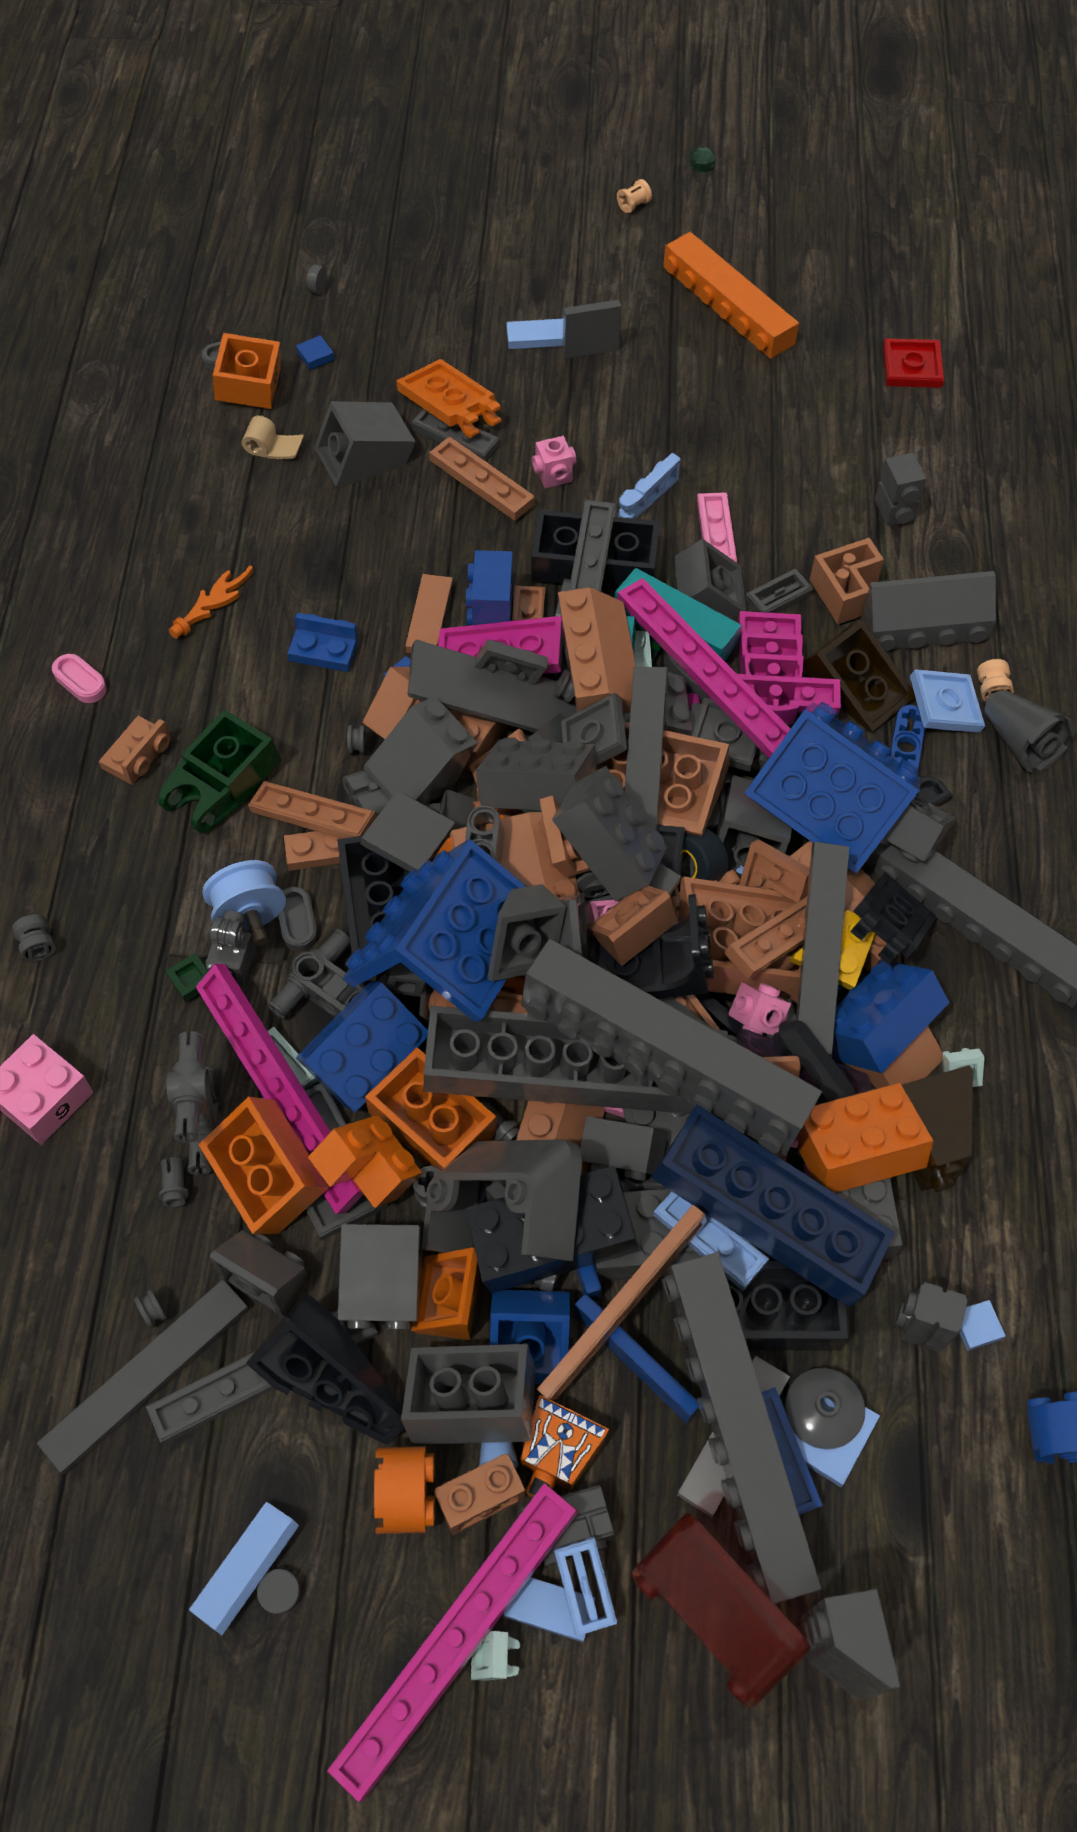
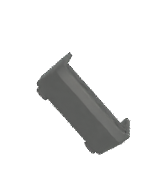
[421,1139,582,1261]

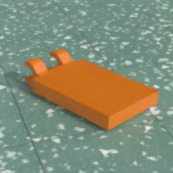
[396,359,502,438]

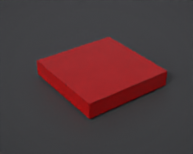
[883,338,944,388]

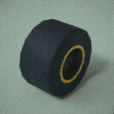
[678,829,728,890]

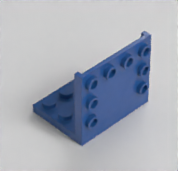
[744,701,921,874]
[342,839,527,1022]

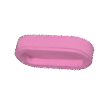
[52,654,107,703]

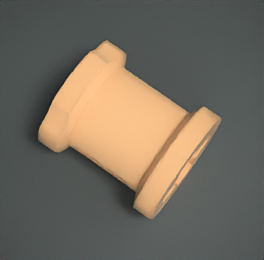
[617,179,652,213]

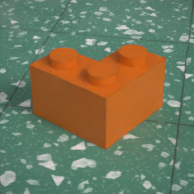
[308,1115,422,1208]

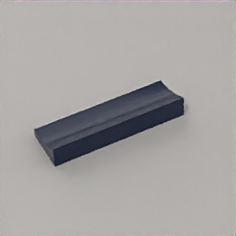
[650,1105,895,1307]

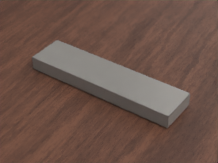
[677,1356,790,1517]

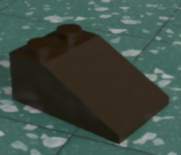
[803,619,915,733]

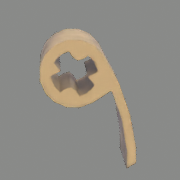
[242,416,304,459]

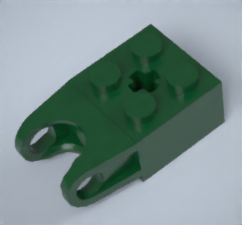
[158,709,282,833]

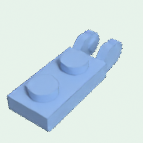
[618,453,680,519]

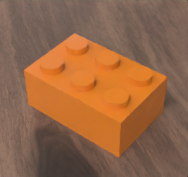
[365,1047,497,1170]
[795,1083,934,1193]
[198,1097,329,1234]

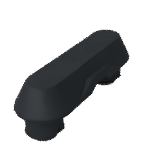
[773,1020,855,1104]

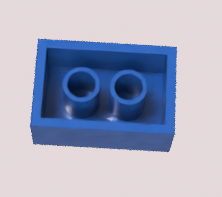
[832,960,949,1073]
[296,981,428,1112]

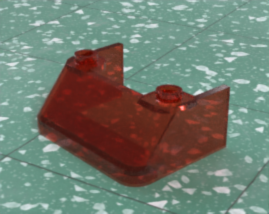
[631,1513,811,1709]

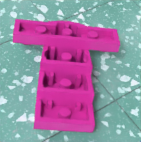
[710,611,841,726]

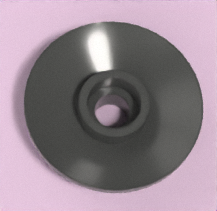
[785,1368,865,1449]

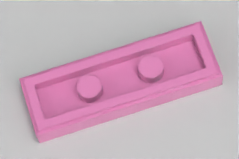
[697,492,737,563]

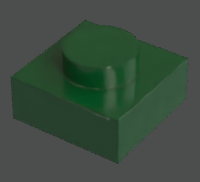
[165,953,208,1002]

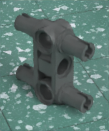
[268,929,394,1019]
[166,1031,222,1175]

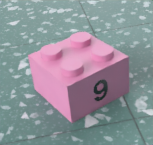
[0,1034,94,1145]

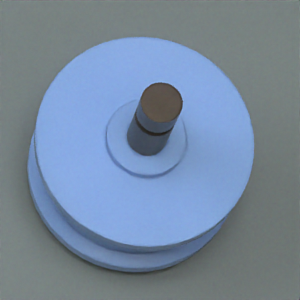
[202,860,286,946]

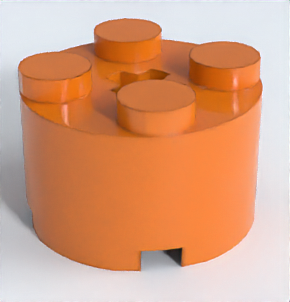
[374,1446,435,1534]

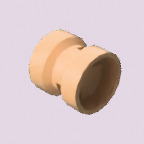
[977,659,1014,701]

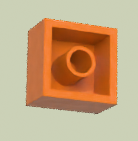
[213,333,281,409]

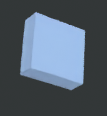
[959,1300,1005,1351]

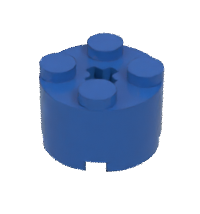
[1026,1392,1077,1463]

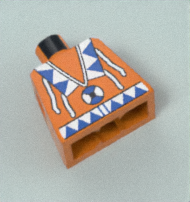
[521,1395,609,1498]

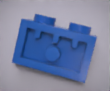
[287,613,359,672]

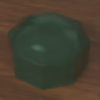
[689,147,716,173]

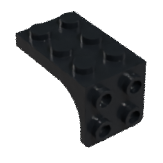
[588,894,714,999]

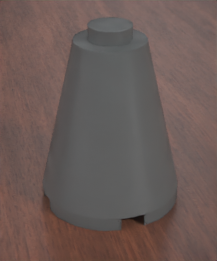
[984,690,1075,772]

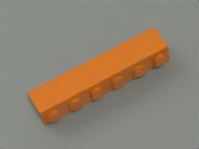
[664,232,799,359]

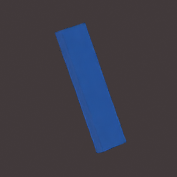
[574,1295,698,1424]

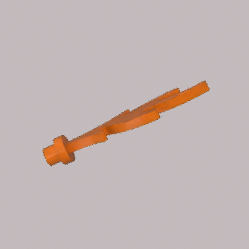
[168,566,253,639]

